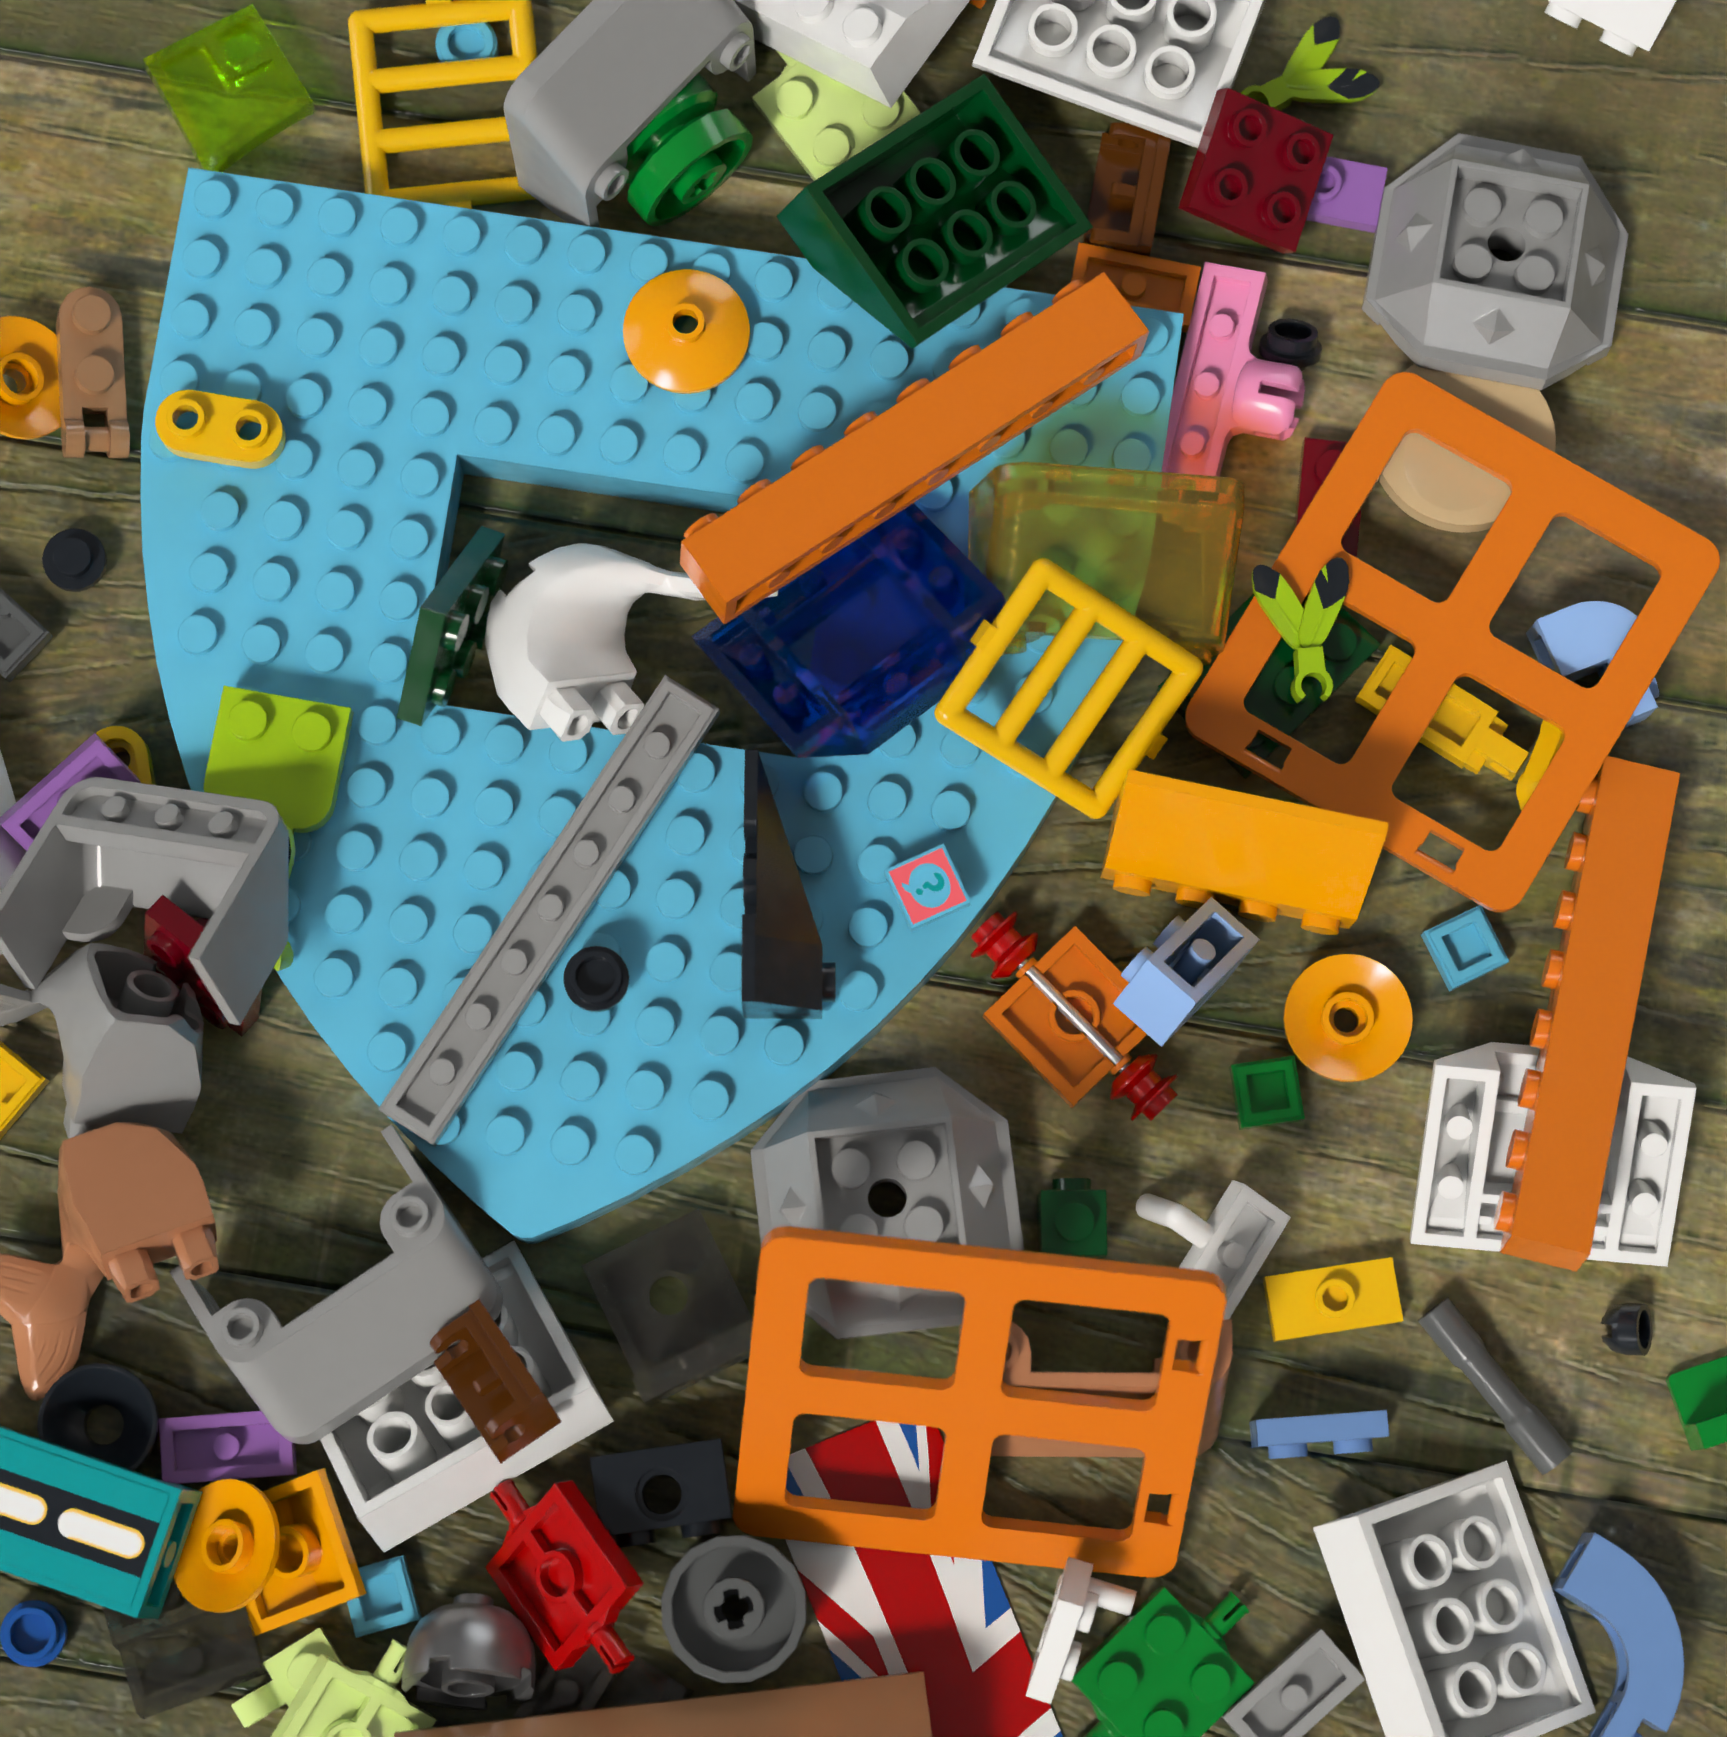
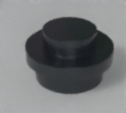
[1259,319,1322,371]
[42,528,107,592]
[563,946,629,1012]

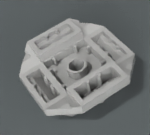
[1362,133,1628,390]
[750,1067,1024,1340]

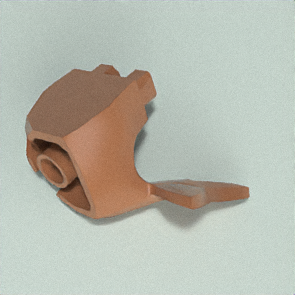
[0,1122,219,1401]

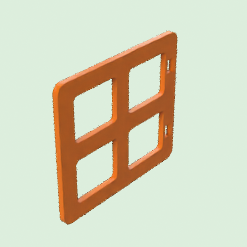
[1185,372,1720,912]
[733,1226,1226,1578]

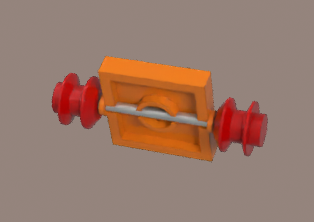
[970,911,1178,1122]

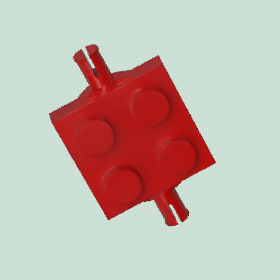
[485,1479,644,1674]

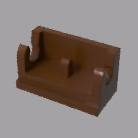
[1082,122,1171,256]
[429,1299,562,1464]

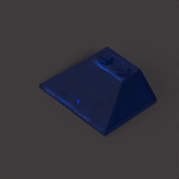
[692,503,1006,758]

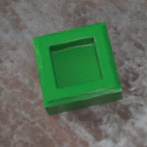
[1229,1055,1305,1130]

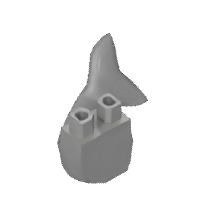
[0,943,204,1139]

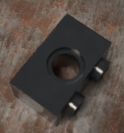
[590,1438,733,1548]

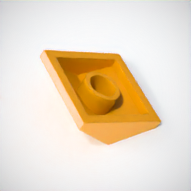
[236,1468,367,1636]

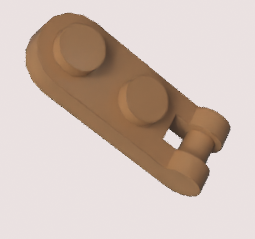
[56,287,130,458]

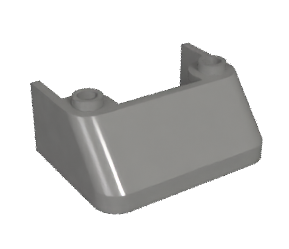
[504,0,756,228]
[0,777,289,1025]
[169,1124,503,1444]

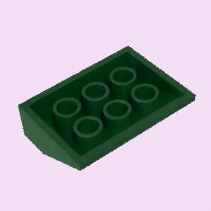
[776,73,1093,349]

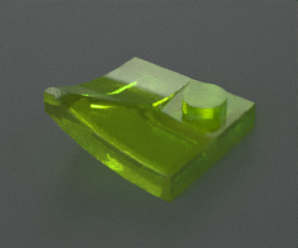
[143,4,315,172]

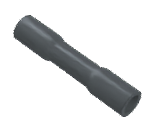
[1418,1297,1573,1475]

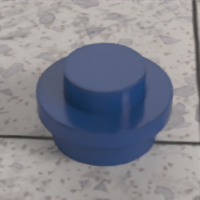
[0,1600,68,1667]

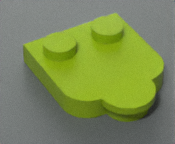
[204,686,354,835]

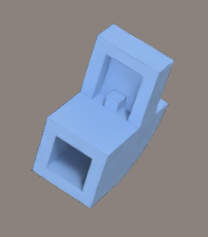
[1526,601,1659,728]

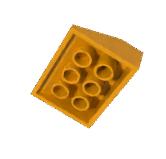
[1100,769,1389,935]

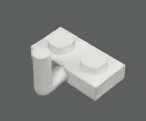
[1136,1180,1291,1320]
[1026,1557,1137,1704]

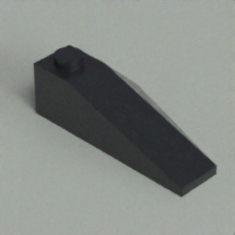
[741,750,836,1019]

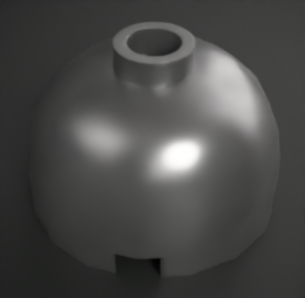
[401,1593,536,1710]

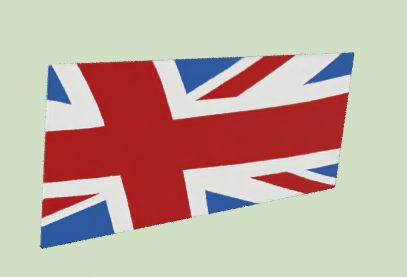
[785,1421,1063,1737]

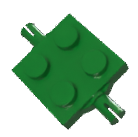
[1071,1585,1255,1737]

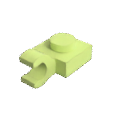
[231,1627,344,1728]

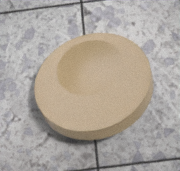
[1378,364,1556,533]

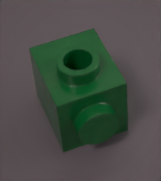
[1037,1178,1107,1260]

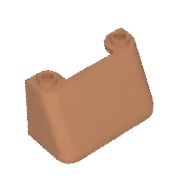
[959,1320,1232,1458]

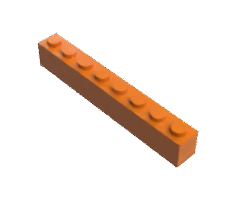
[680,272,1149,625]
[1493,756,1680,1272]

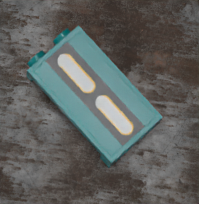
[0,1423,202,1619]

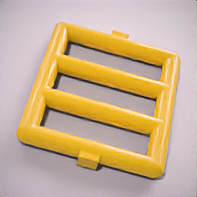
[348,0,537,209]
[934,558,1203,819]

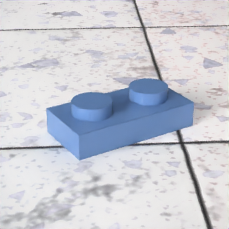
[1249,1410,1389,1459]

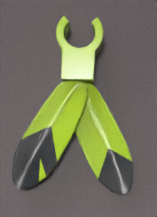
[1241,16,1380,111]
[1251,557,1349,704]

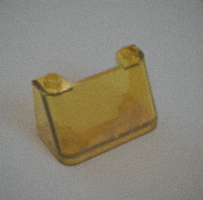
[967,462,1245,665]

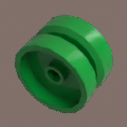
[625,73,753,227]

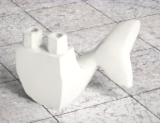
[485,543,778,742]

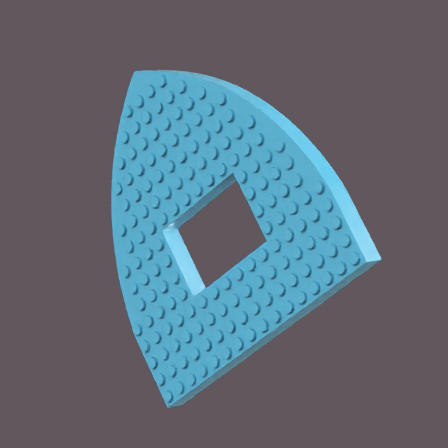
[140,167,1184,1244]

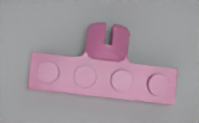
[1157,262,1305,515]

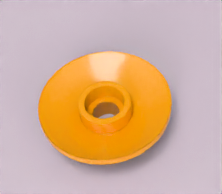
[623,269,750,394]
[0,316,61,440]
[1283,954,1413,1082]
[173,1479,280,1613]

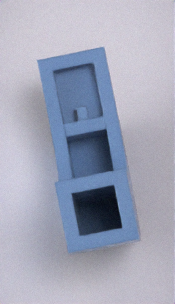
[1552,1532,1684,1737]

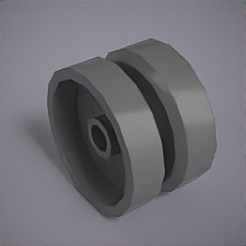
[661,1535,807,1683]

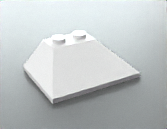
[1409,1042,1696,1267]

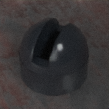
[1601,1303,1652,1356]

